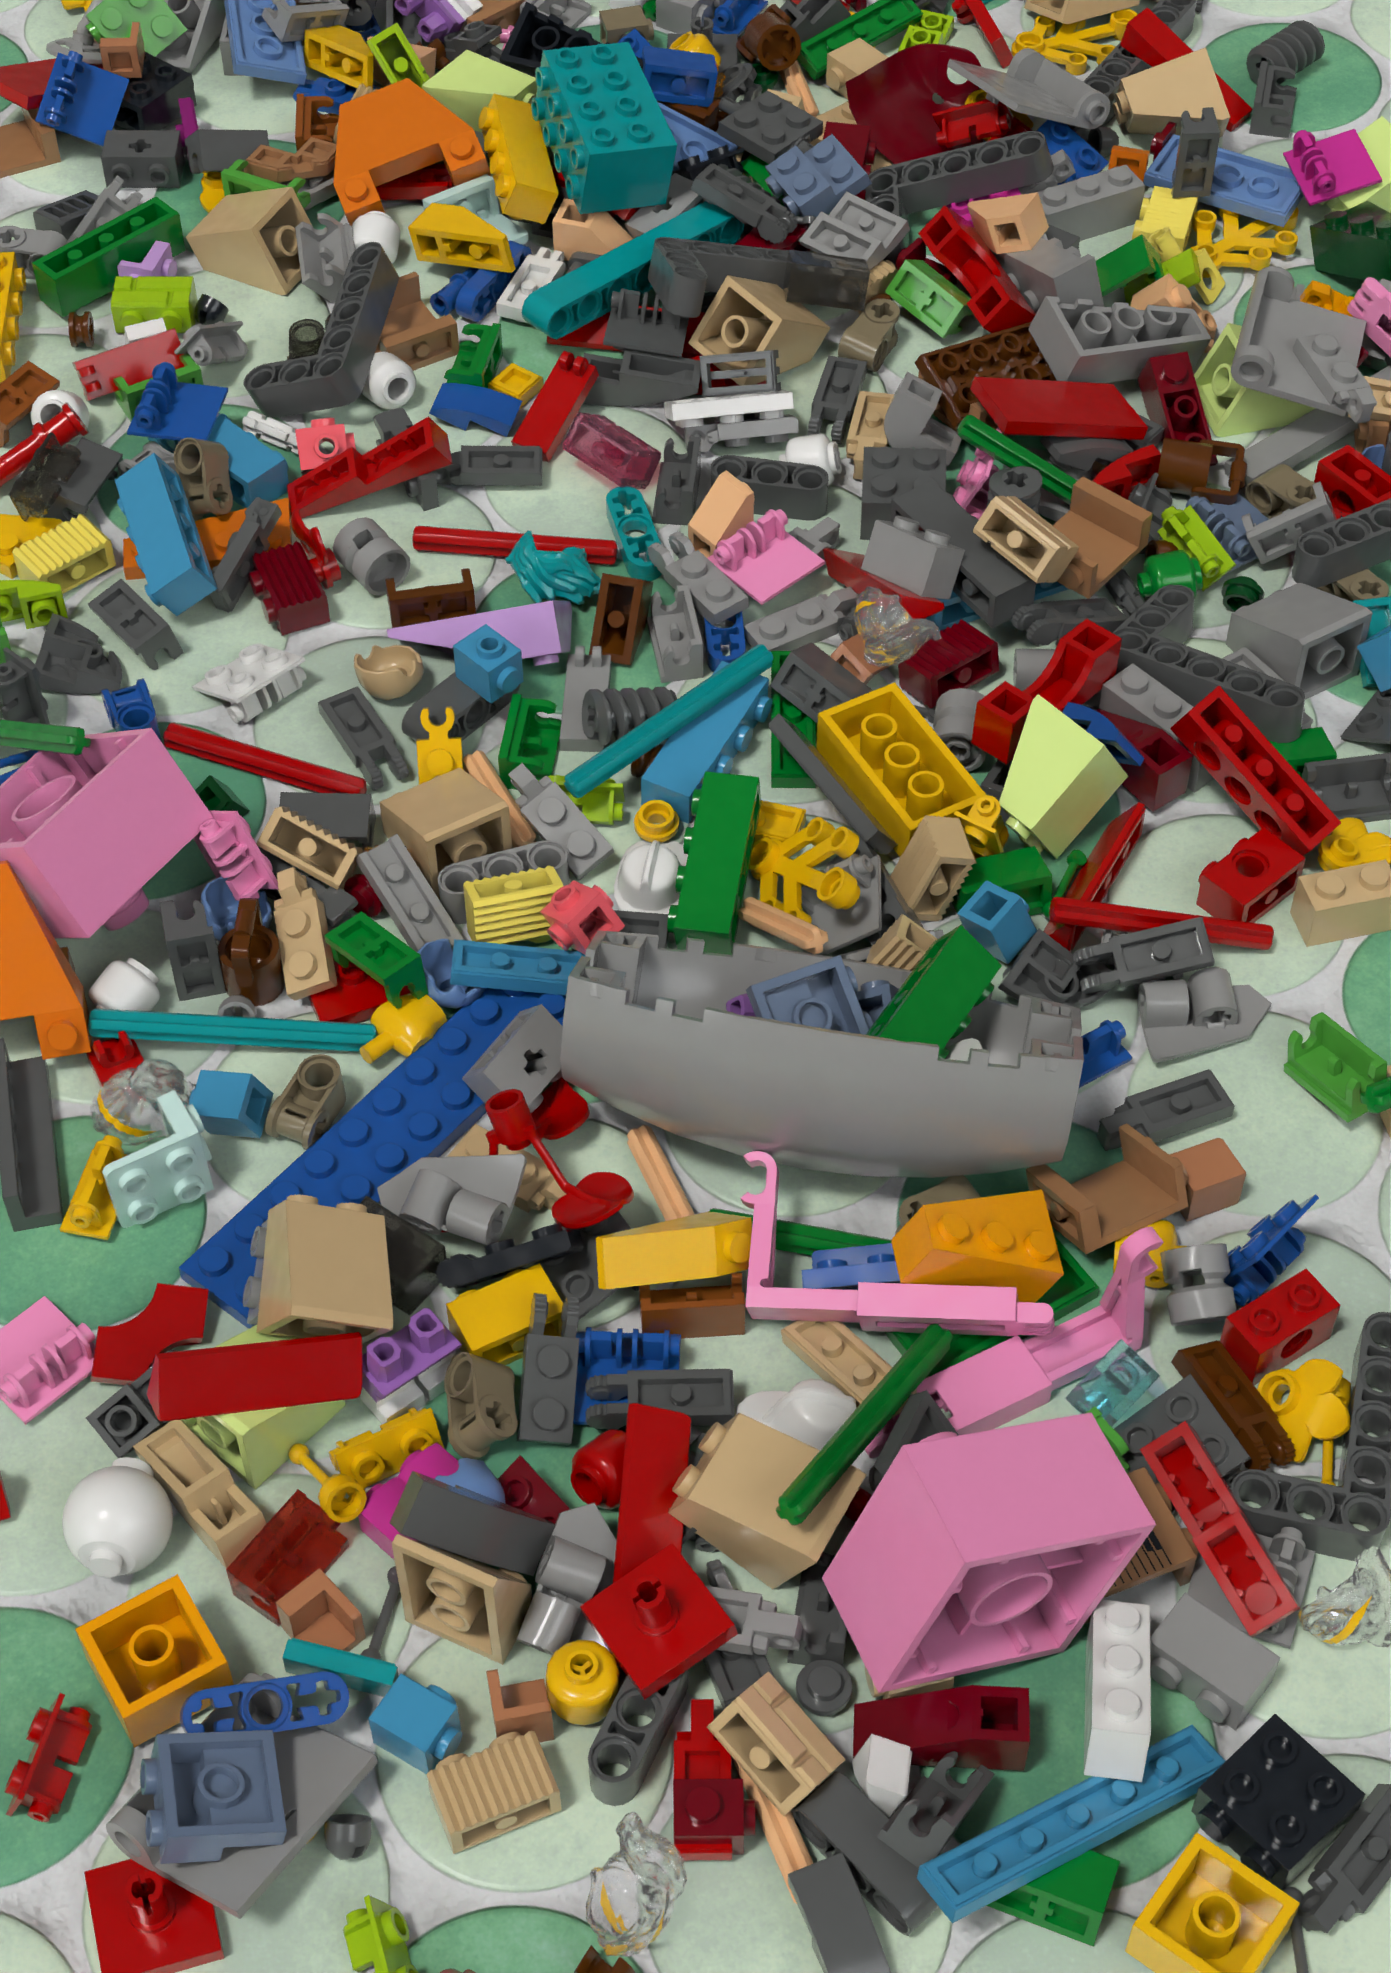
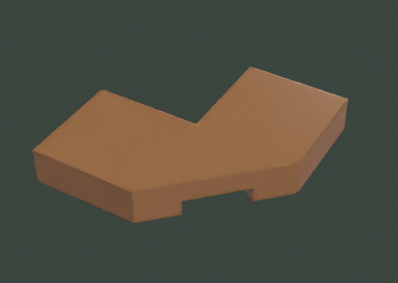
[244,137,336,183]

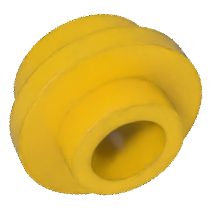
[634,800,679,842]

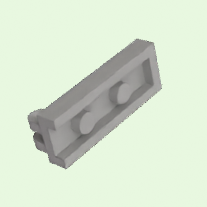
[560,646,612,752]
[355,834,464,952]

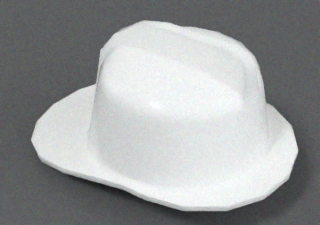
[614,840,688,914]
[735,1379,856,1450]

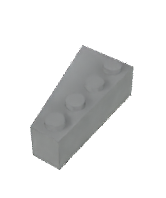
[990,233,1104,314]
[1028,296,1212,383]

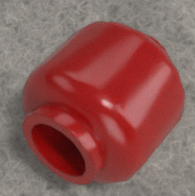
[571,1429,626,1510]

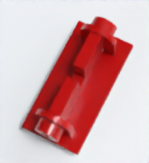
[932,99,1014,148]
[4,1693,92,1822]

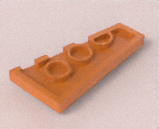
[123,497,292,580]

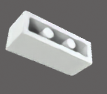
[1084,1600,1151,1782]

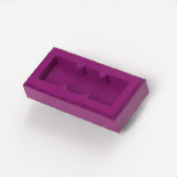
[175,97,198,172]

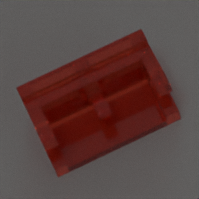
[226,1489,349,1627]

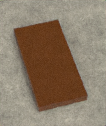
[915,322,1057,428]

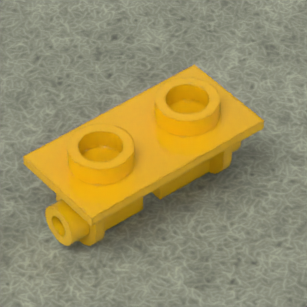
[954,795,1009,859]
[60,1135,127,1240]
[328,1407,444,1496]

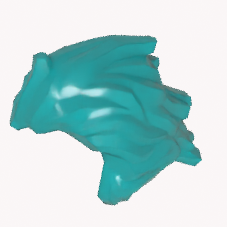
[505,530,601,605]

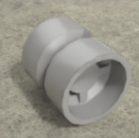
[333,517,410,596]
[933,688,986,772]
[1160,1243,1237,1326]

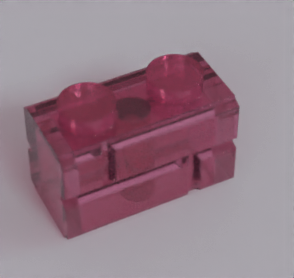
[563,412,661,489]

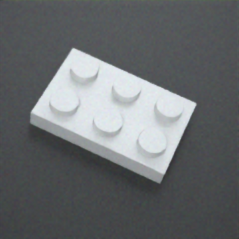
[664,390,794,428]

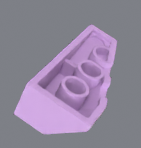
[387,600,572,666]

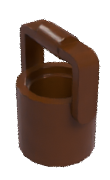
[736,4,801,71]
[1156,438,1247,505]
[218,898,285,1006]

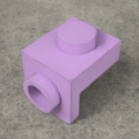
[117,241,177,278]

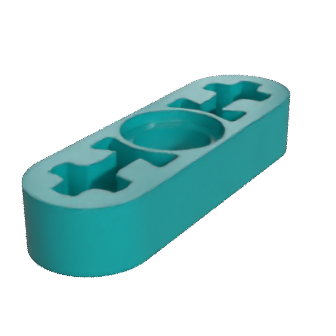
[606,486,662,581]

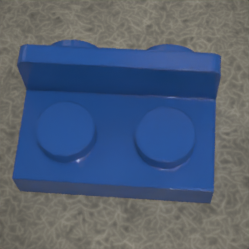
[802,1243,902,1290]

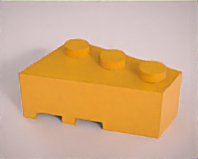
[891,1190,1064,1303]

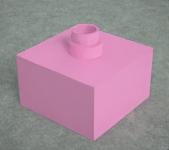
[0,728,214,938]
[822,1412,1156,1693]

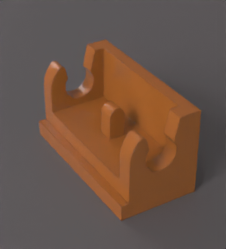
[295,94,339,151]
[0,361,60,448]
[639,1273,745,1339]

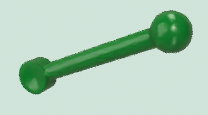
[1042,850,1087,919]

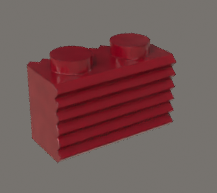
[248,541,330,636]
[897,619,999,709]

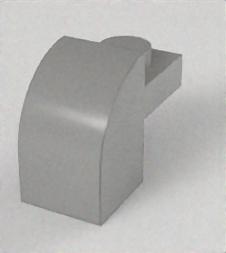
[884,371,962,466]

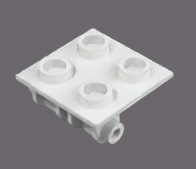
[192,644,306,723]

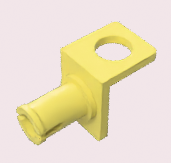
[1147,227,1225,305]

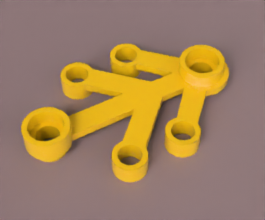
[1011,9,1138,75]
[1191,207,1299,278]
[749,817,860,924]

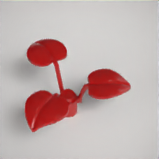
[441,1077,634,1232]

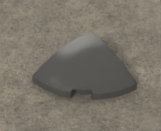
[35,613,122,694]
[998,928,1112,1008]

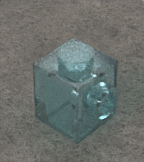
[1065,1339,1160,1427]

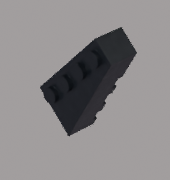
[499,2,643,77]

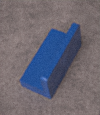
[642,46,718,107]

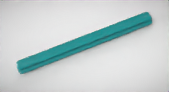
[564,644,774,798]
[88,1009,377,1052]

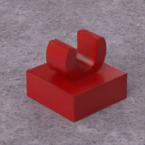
[86,1030,150,1095]

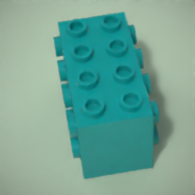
[531,42,677,214]

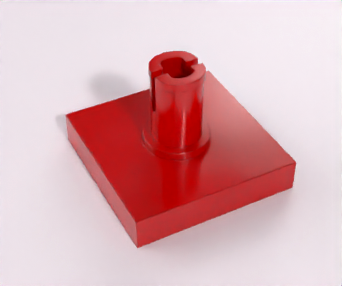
[580,1543,738,1700]
[84,1859,225,1973]

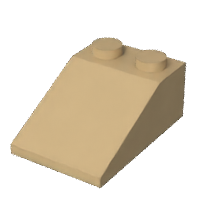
[392,1534,532,1665]

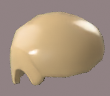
[354,645,424,700]

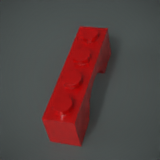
[918,205,1036,333]
[971,618,1122,764]

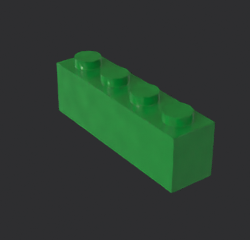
[32,197,186,317]
[667,771,762,955]
[866,925,1002,1059]

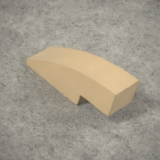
[133,1420,274,1571]

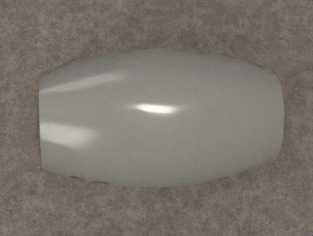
[560,930,1084,1178]

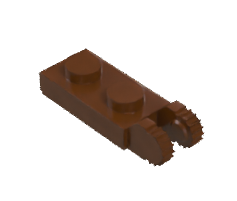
[1171,1340,1296,1471]

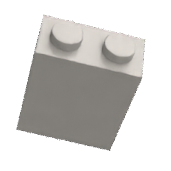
[1226,583,1373,700]

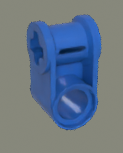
[101,678,162,742]

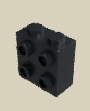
[115,52,197,130]
[1191,1714,1365,1891]

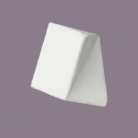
[852,1734,912,1819]

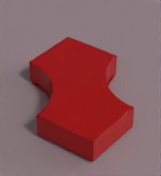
[90,1283,209,1385]

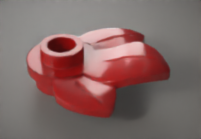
[291,508,342,589]

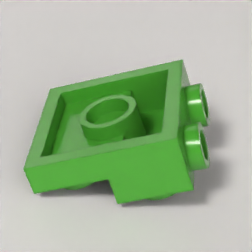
[85,0,187,57]

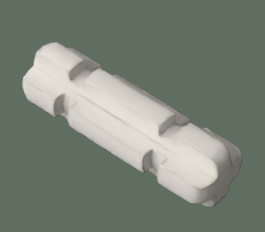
[242,411,299,455]

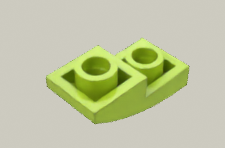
[898,9,954,52]
[0,580,68,629]

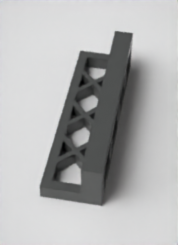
[0,1038,64,1232]

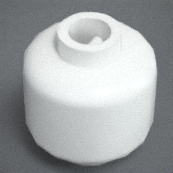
[352,211,401,264]
[362,351,416,410]
[31,390,90,443]
[779,433,841,486]
[88,958,160,1012]

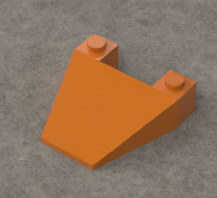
[333,78,491,226]
[0,860,92,1060]

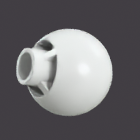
[62,1457,173,1578]

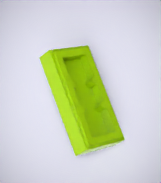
[1124,248,1201,306]

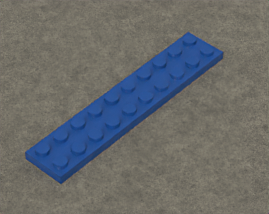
[179,988,566,1329]

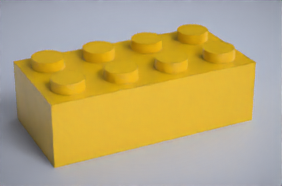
[816,682,987,857]

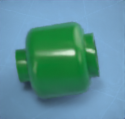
[1137,550,1203,599]

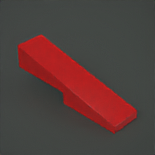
[1120,7,1253,132]
[287,416,453,519]
[1140,1421,1300,1638]

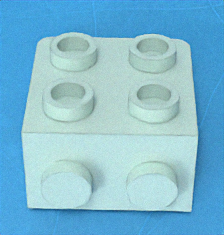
[422,174,529,244]
[102,1090,214,1228]

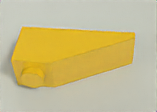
[304,25,374,89]
[408,203,516,273]
[596,1211,752,1290]

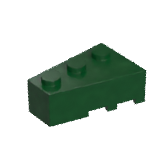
[1309,201,1391,283]

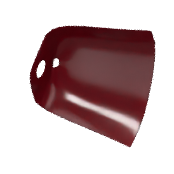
[845,43,984,164]

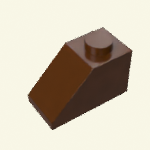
[589,573,653,665]

